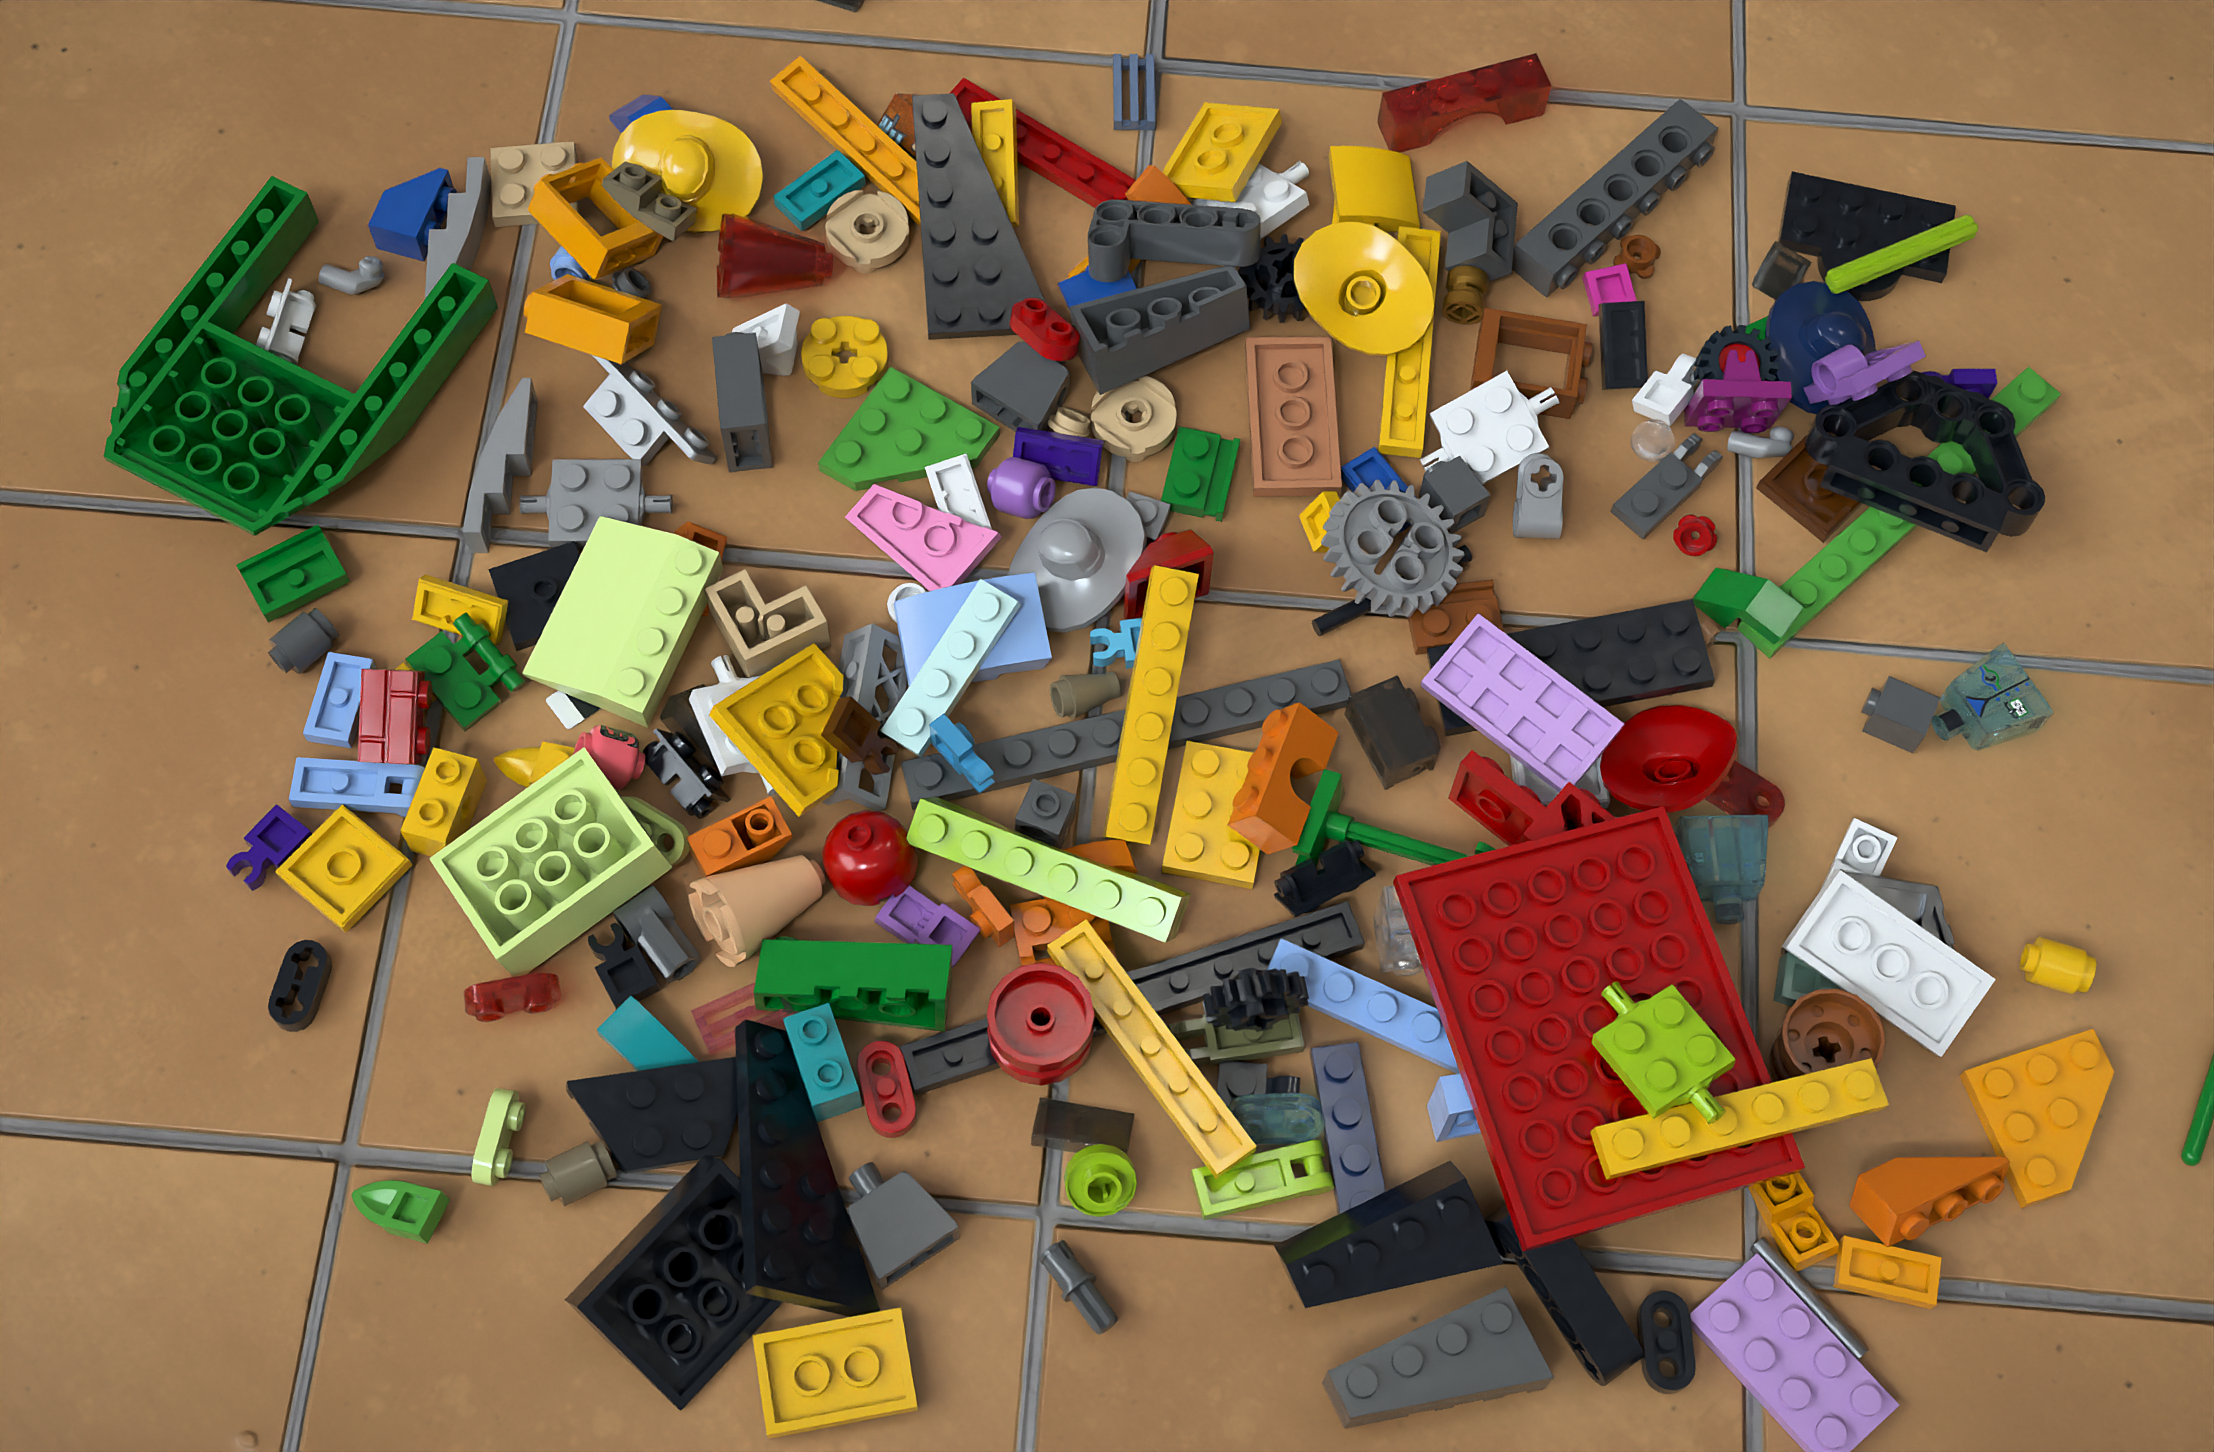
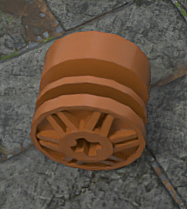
[1769,989,1886,1082]

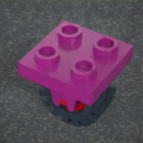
[1684,325,1792,433]

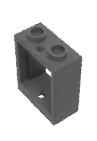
[712,332,773,472]

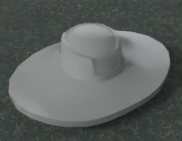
[1008,487,1147,633]

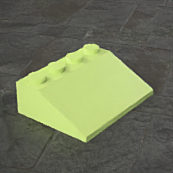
[522,516,723,728]
[429,747,673,981]

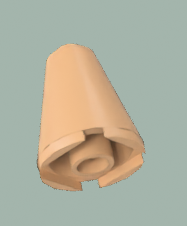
[689,855,825,967]

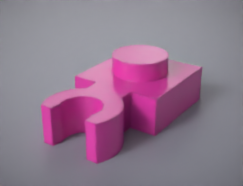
[1582,263,1637,317]

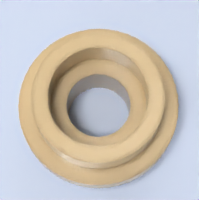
[1047,407,1090,438]

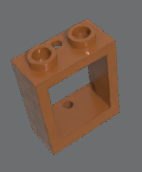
[1470,308,1592,419]

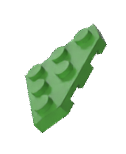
[818,367,1000,491]

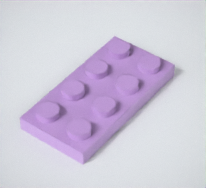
[1421,613,1624,792]
[1690,1253,1899,1452]

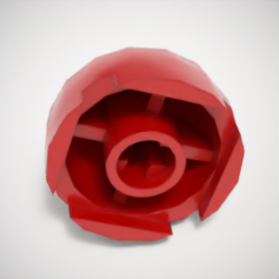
[822,810,919,907]

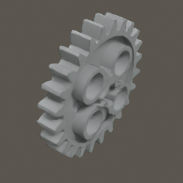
[1321,480,1464,617]

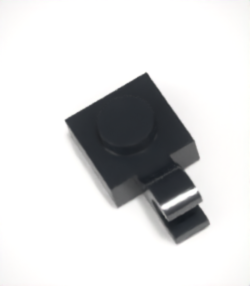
[1217,1061,1300,1116]

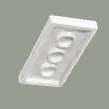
[1781,869,1996,1057]

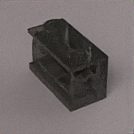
[1344,675,1441,790]

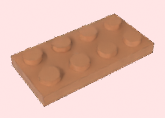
[1245,336,1342,497]

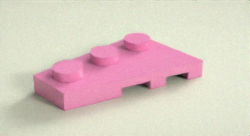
[845,484,1002,591]

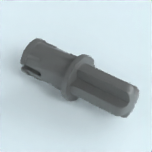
[1039,1240,1118,1335]

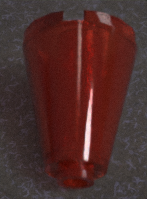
[716,213,833,299]

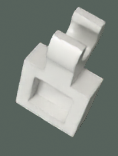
[1632,353,1699,426]

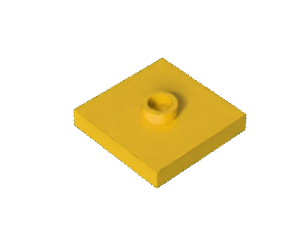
[275,804,412,933]

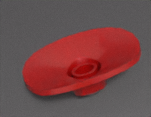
[1600,705,1738,813]

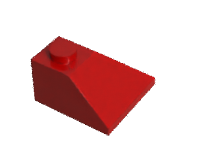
[1124,529,1214,620]

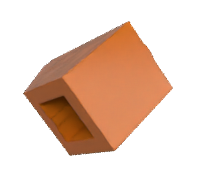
[686,796,793,877]

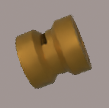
[1442,265,1489,325]

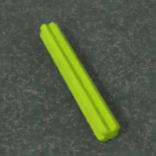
[1825,215,1978,294]

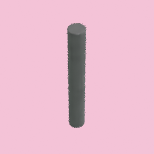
[1749,1236,1869,1360]

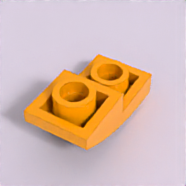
[1748,1172,1839,1272]

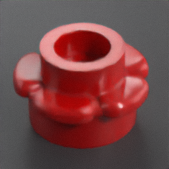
[1673,514,1717,556]

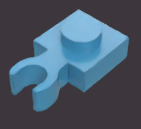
[929,713,995,794]

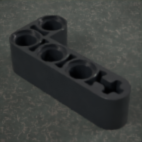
[1484,1203,1644,1386]

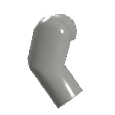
[319,256,384,295]
[1727,426,1794,458]

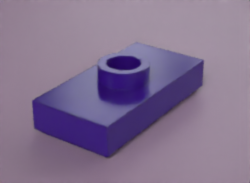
[1013,427,1104,486]

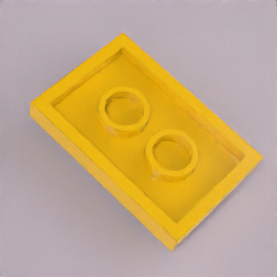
[1162,102,1282,202]
[1161,741,1260,889]
[752,1307,918,1439]

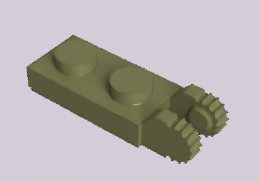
[1167,1013,1305,1067]

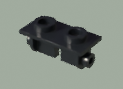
[643,728,731,819]
[1274,839,1376,917]

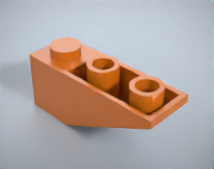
[1849,1157,2010,1247]

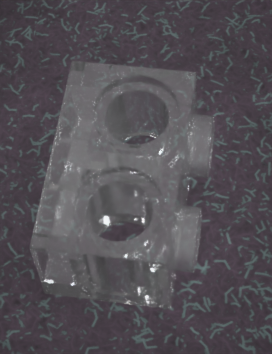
[1373,886,1423,976]

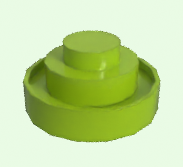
[1064,1144,1137,1217]

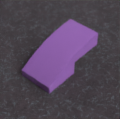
[874,885,980,969]

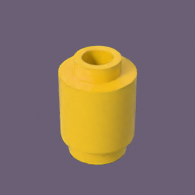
[2019,937,2097,994]

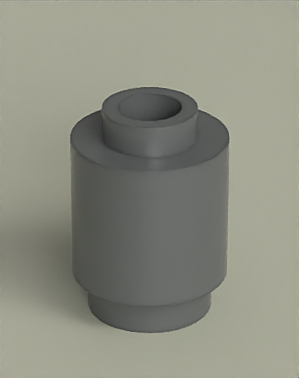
[268,608,339,674]

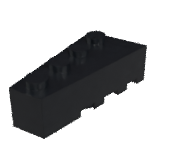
[1274,1160,1503,1308]

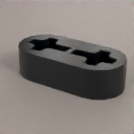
[268,940,332,1032]

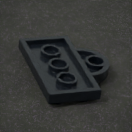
[1776,171,1956,301]

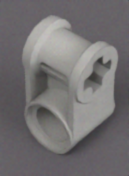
[1512,452,1564,539]

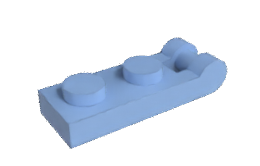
[289,757,425,817]

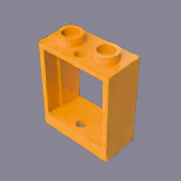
[527,157,663,280]
[523,274,662,364]

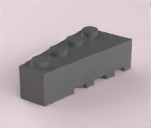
[1069,266,1250,395]
[1322,1286,1554,1429]

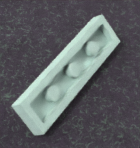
[880,579,1021,758]

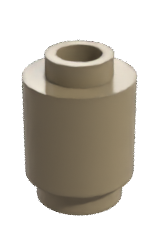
[539,1141,617,1206]

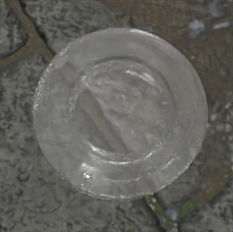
[1630,419,1675,462]

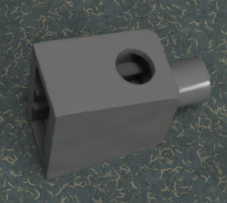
[971,342,1070,432]
[847,1162,960,1290]

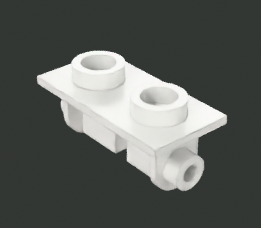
[256,278,316,365]

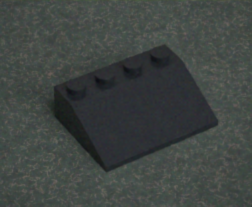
[565,1154,782,1411]

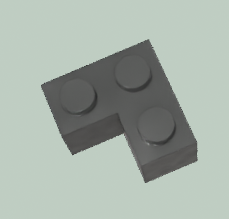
[1423,161,1518,282]

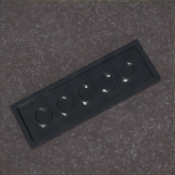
[1427,599,1715,737]

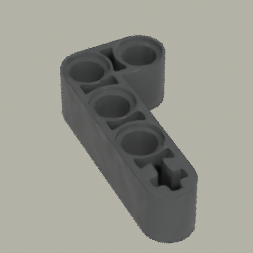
[1087,199,1261,282]

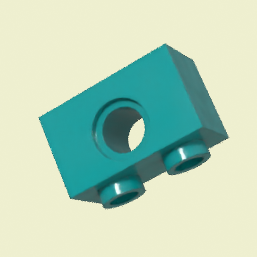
[783,1003,862,1122]

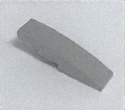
[425,157,491,298]
[463,378,538,553]

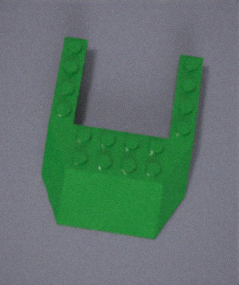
[104,176,498,536]

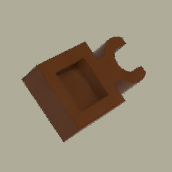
[821,696,899,775]

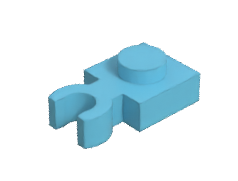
[1090,618,1142,669]

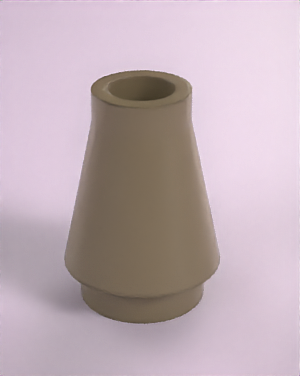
[1050,672,1121,719]

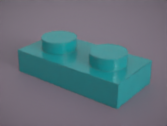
[774,149,866,231]

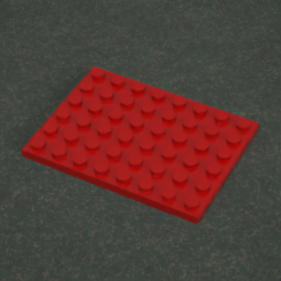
[1393,806,1805,1252]

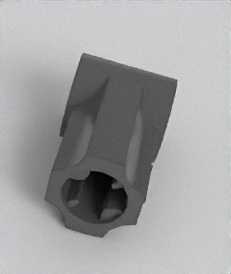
[612,885,702,984]

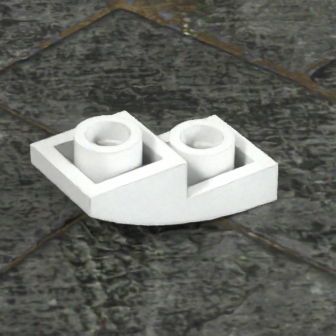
[1820,818,1898,891]

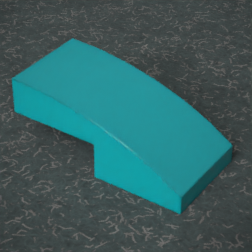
[596,996,699,1071]

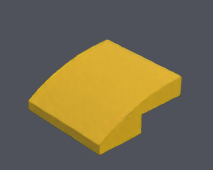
[1329,146,1420,232]

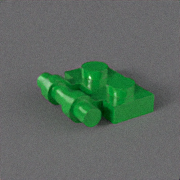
[405,612,526,732]

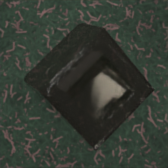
[1752,241,1812,300]

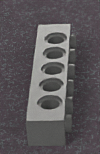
[1512,99,1718,298]

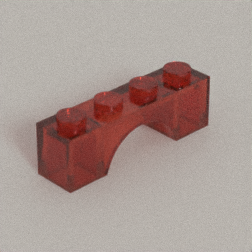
[1377,53,1552,153]

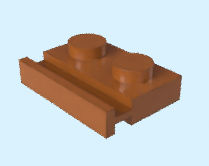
[1408,580,1504,655]

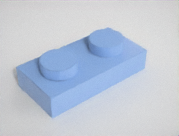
[303,652,376,748]

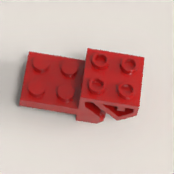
[1448,750,1619,846]

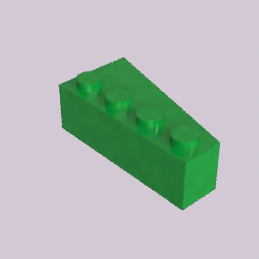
[753,937,953,1032]

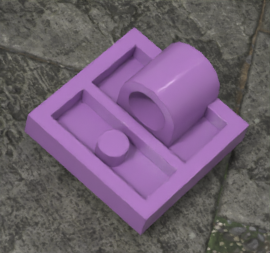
[1803,340,1926,405]

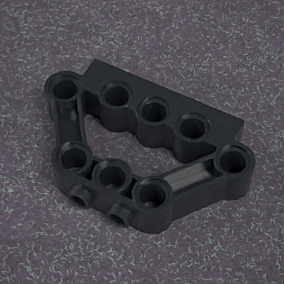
[1805,370,2045,553]

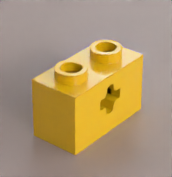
[400,747,487,857]

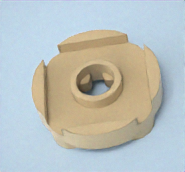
[825,190,910,274]
[1090,376,1177,462]

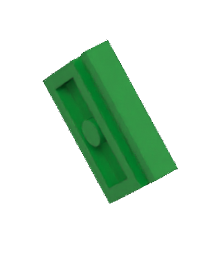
[1161,426,1240,522]
[236,524,350,623]

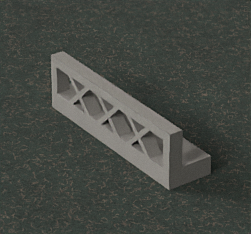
[822,624,908,811]

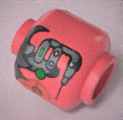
[573,725,645,790]

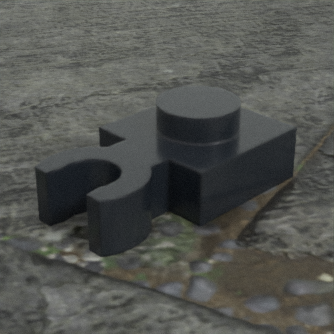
[588,923,660,1010]

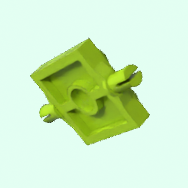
[1591,981,1736,1124]

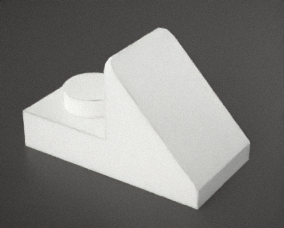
[732,303,800,376]

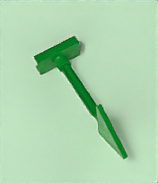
[1292,769,1496,866]

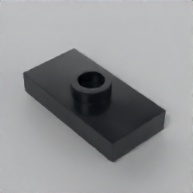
[1598,301,1648,390]

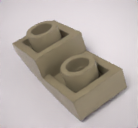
[602,161,697,241]

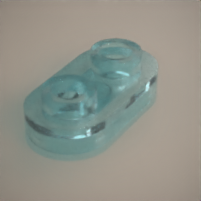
[1228,1093,1324,1144]

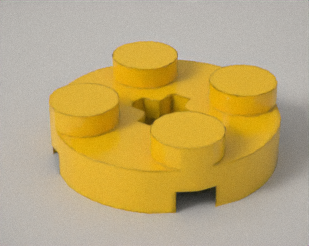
[801,316,888,398]

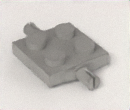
[519,459,673,548]

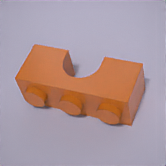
[1227,702,1339,855]

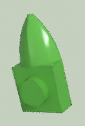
[351,1180,450,1244]

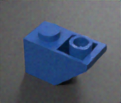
[368,168,457,261]

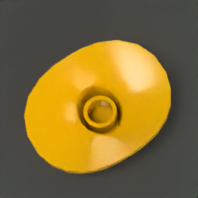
[612,110,763,232]
[1294,222,1434,356]

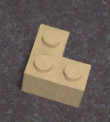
[704,569,831,678]

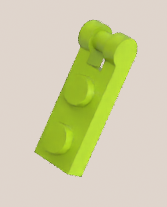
[1191,1140,1335,1221]

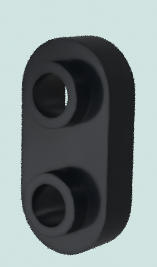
[1637,1291,1696,1394]

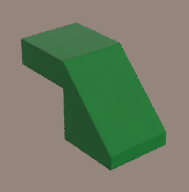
[1692,567,1804,644]

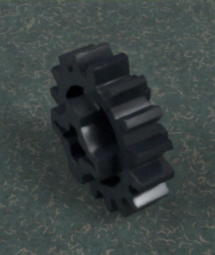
[1238,234,1307,323]
[1202,967,1309,1032]

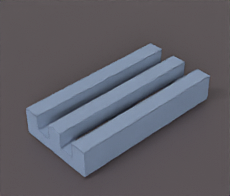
[1113,54,1155,130]

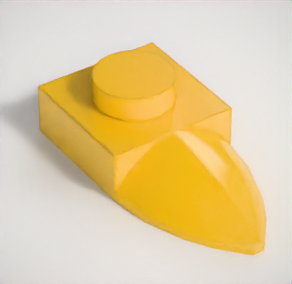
[493,741,575,788]

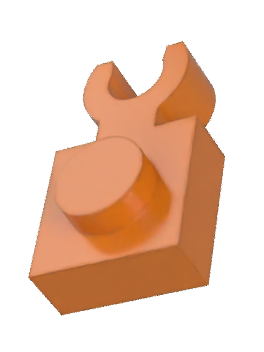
[952,865,1014,947]

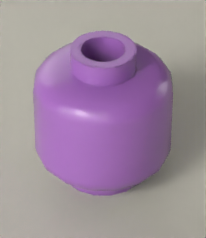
[987,457,1056,519]

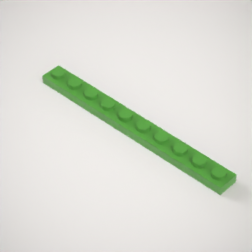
[1737,366,2061,659]

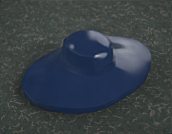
[1765,281,1876,414]

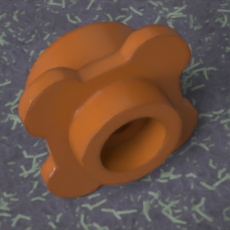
[1613,235,1661,279]

